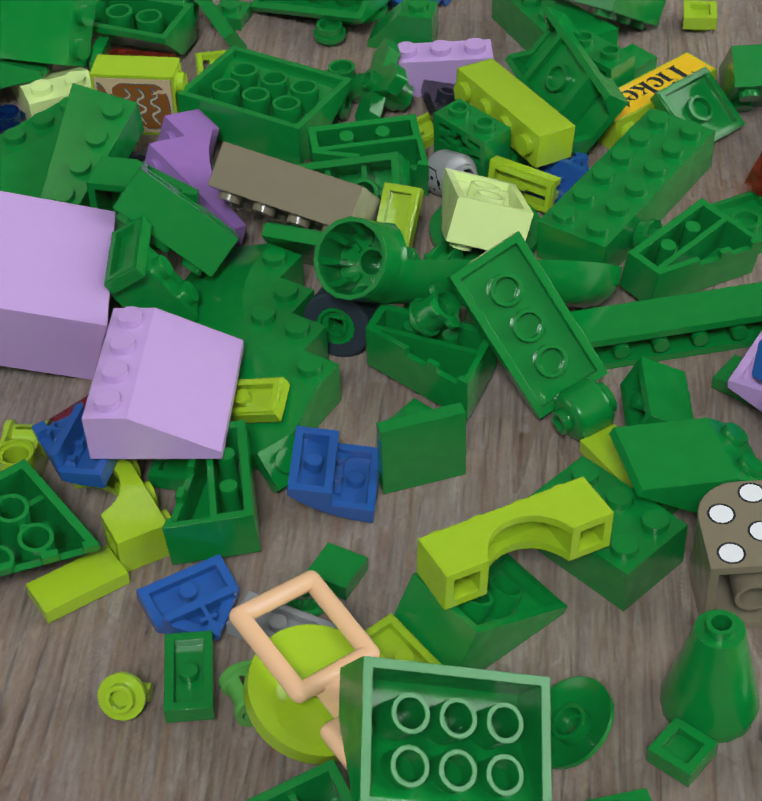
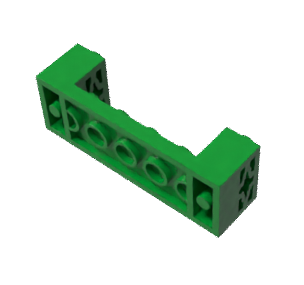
[433,29,635,177]

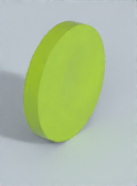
[243,624,355,765]

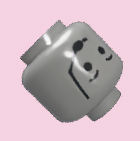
[428,149,477,197]

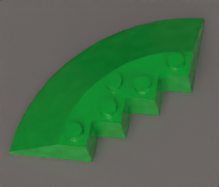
[185,243,342,471]

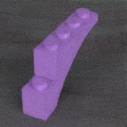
[145,109,247,247]

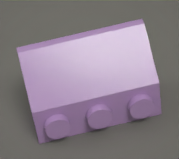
[397,38,494,97]

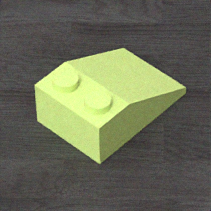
[11,66,92,120]
[441,168,534,251]

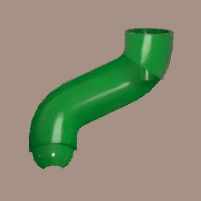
[313,216,622,308]

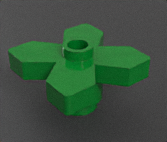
[350,38,414,121]

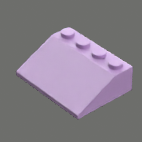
[82,306,244,459]

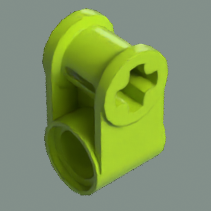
[0,419,52,478]

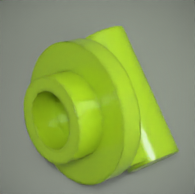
[98,671,154,721]

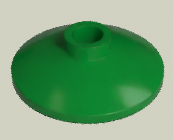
[550,676,614,770]

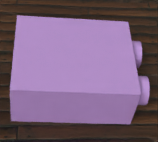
[0,191,115,380]

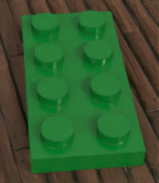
[446,231,608,419]

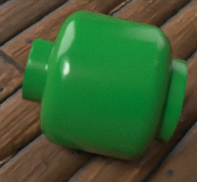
[551,378,617,441]

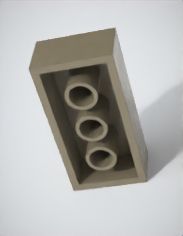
[208,141,381,232]

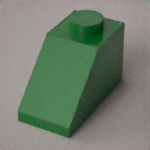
[367,0,438,48]

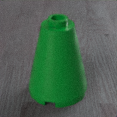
[660,609,760,743]

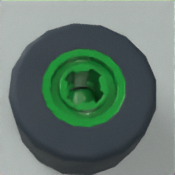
[303,287,380,357]

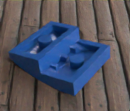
[287,426,378,523]

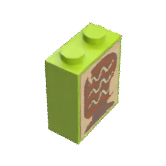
[89,54,188,135]

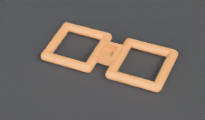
[229,570,380,770]

